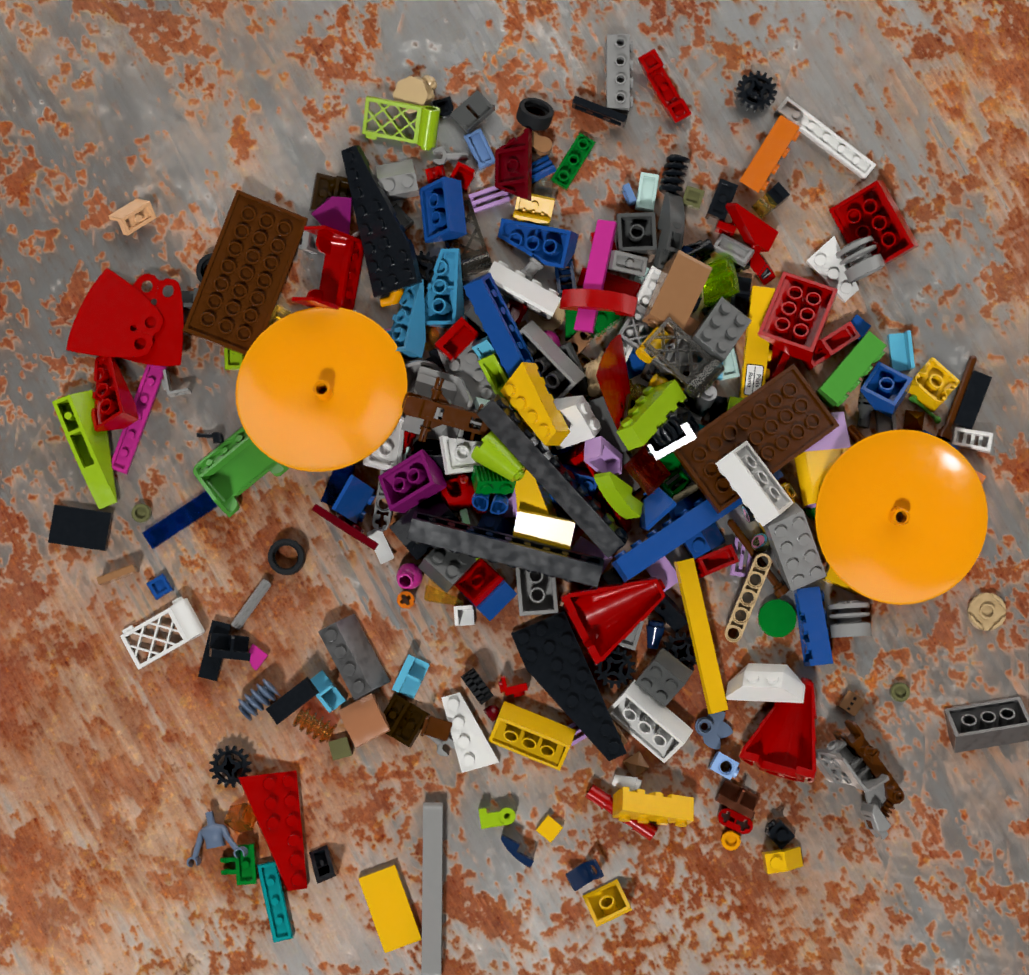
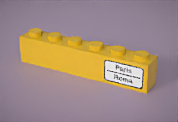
[739,286,775,399]

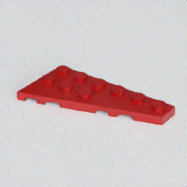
[237,770,307,891]

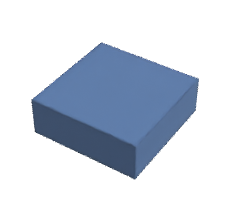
[622,183,637,207]

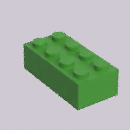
[815,331,887,409]

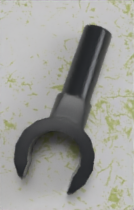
[197,432,224,444]

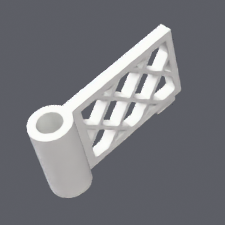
[120,596,205,670]

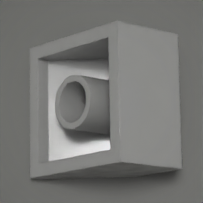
[375,159,420,202]

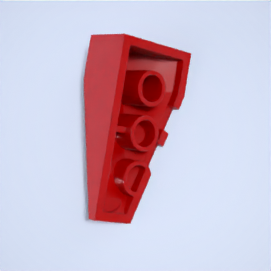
[91,356,139,432]

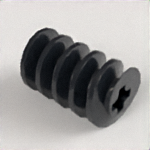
[659,154,690,196]

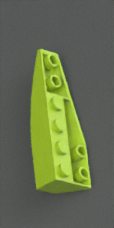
[52,390,118,510]

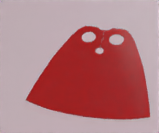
[66,268,163,357]
[120,274,184,366]
[596,334,631,430]

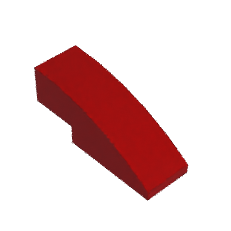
[802,321,861,371]
[694,544,739,579]

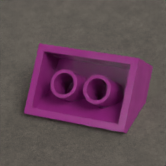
[378,449,447,513]

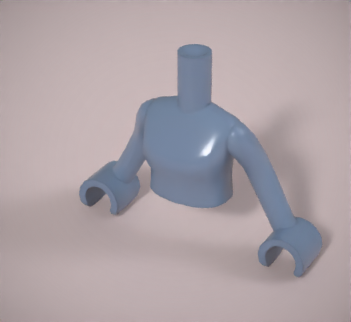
[187,811,248,867]

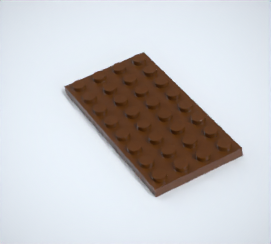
[182,190,308,356]
[673,364,840,514]

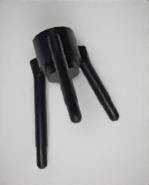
[686,239,715,263]

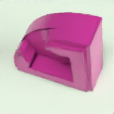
[249,644,269,671]

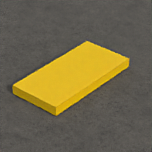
[358,864,422,953]

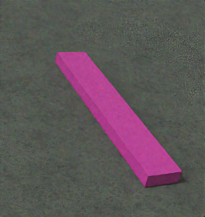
[574,219,617,333]
[111,364,167,475]

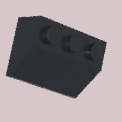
[389,494,460,560]

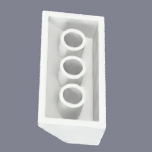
[488,260,561,320]
[715,441,794,526]
[608,679,694,763]

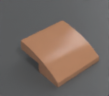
[338,693,391,748]

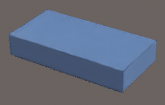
[464,128,495,170]

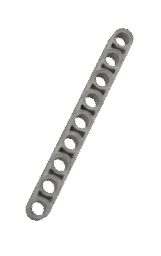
[421,802,443,975]

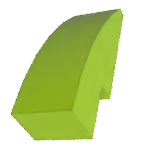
[478,353,513,407]
[594,472,643,520]

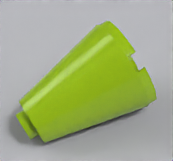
[471,431,525,482]

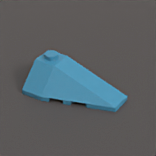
[424,248,464,328]
[386,279,426,360]

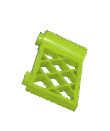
[362,96,440,150]

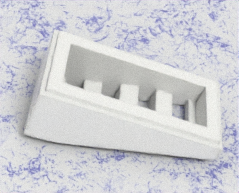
[952,427,994,453]

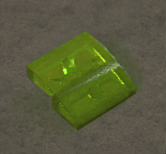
[703,254,740,307]

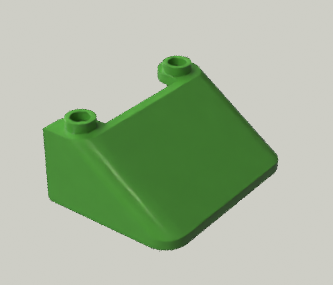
[193,427,289,518]

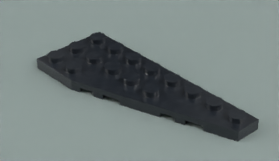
[341,145,422,298]
[511,611,627,761]

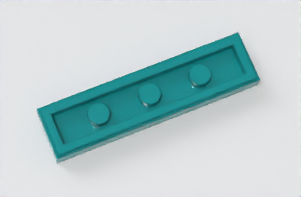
[257,861,294,943]

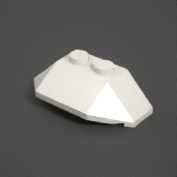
[726,663,806,703]

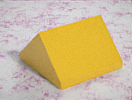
[582,879,632,927]

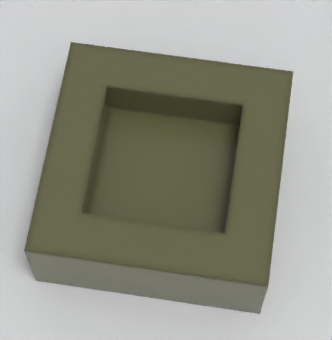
[683,186,705,210]
[328,736,352,761]

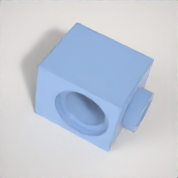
[708,751,740,780]

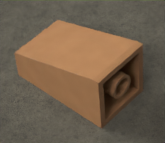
[642,250,712,338]

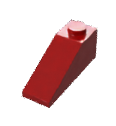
[725,203,779,253]

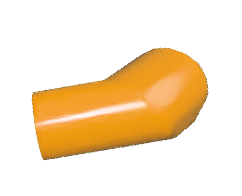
[379,289,404,308]

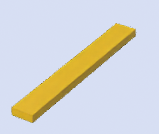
[674,558,728,714]

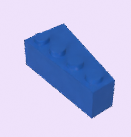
[794,586,833,666]

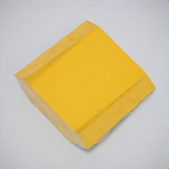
[908,357,960,411]

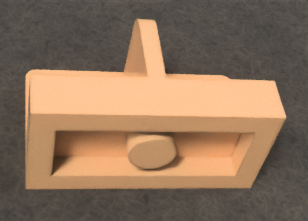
[109,199,156,236]

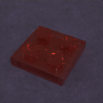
[623,445,671,496]

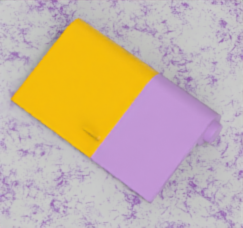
[794,411,851,509]

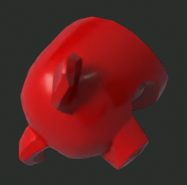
[441,472,486,514]

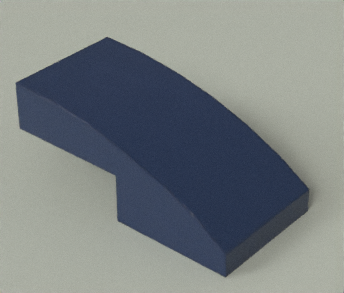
[501,834,534,868]

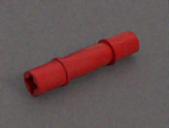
[585,784,658,841]

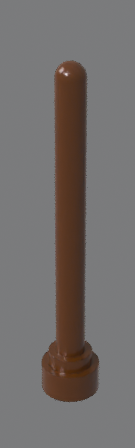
[936,355,977,442]
[727,519,789,599]

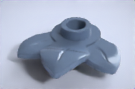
[695,711,733,749]

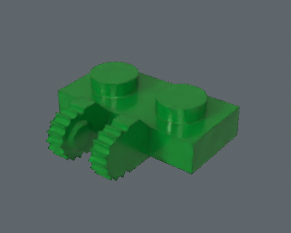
[220,843,257,885]

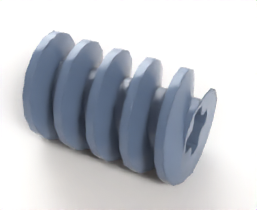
[238,678,281,721]

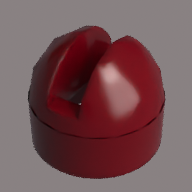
[483,705,500,722]

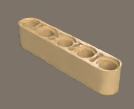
[724,552,772,643]

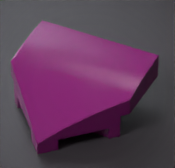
[311,196,352,235]

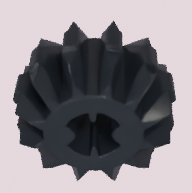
[652,415,683,446]

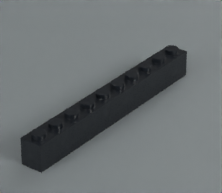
[477,394,628,558]
[407,511,604,587]

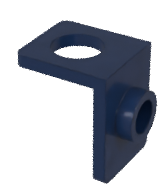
[566,859,604,891]

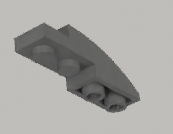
[653,192,685,269]

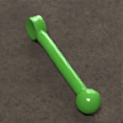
[909,394,941,424]

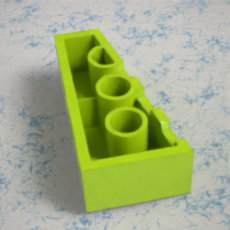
[616,379,687,451]

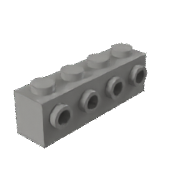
[606,34,633,113]

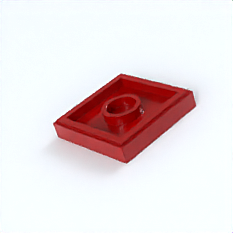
[454,558,504,607]

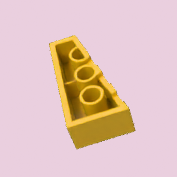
[500,362,570,446]
[612,786,694,827]

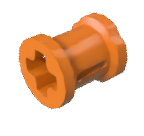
[397,591,415,609]

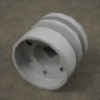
[835,236,886,283]
[828,600,872,638]

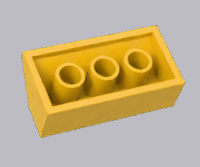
[488,701,576,771]

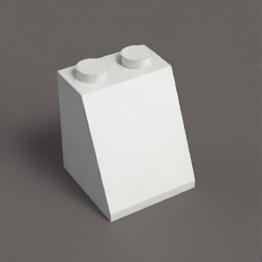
[554,395,602,450]

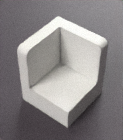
[454,605,475,626]

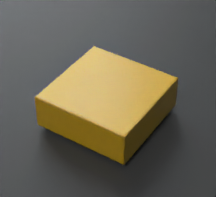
[536,815,563,843]

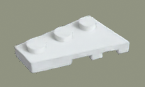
[806,236,859,303]

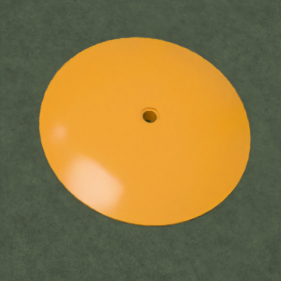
[235,307,408,472]
[815,430,988,605]

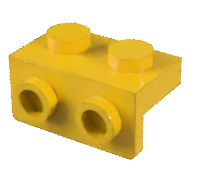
[513,193,555,226]

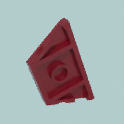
[495,128,532,201]
[312,504,379,550]

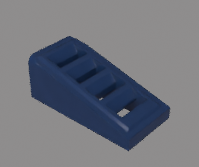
[554,259,577,301]

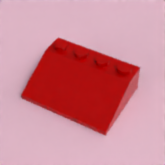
[829,180,919,264]
[758,271,838,363]

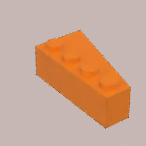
[739,115,801,193]

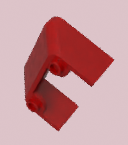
[291,225,364,310]

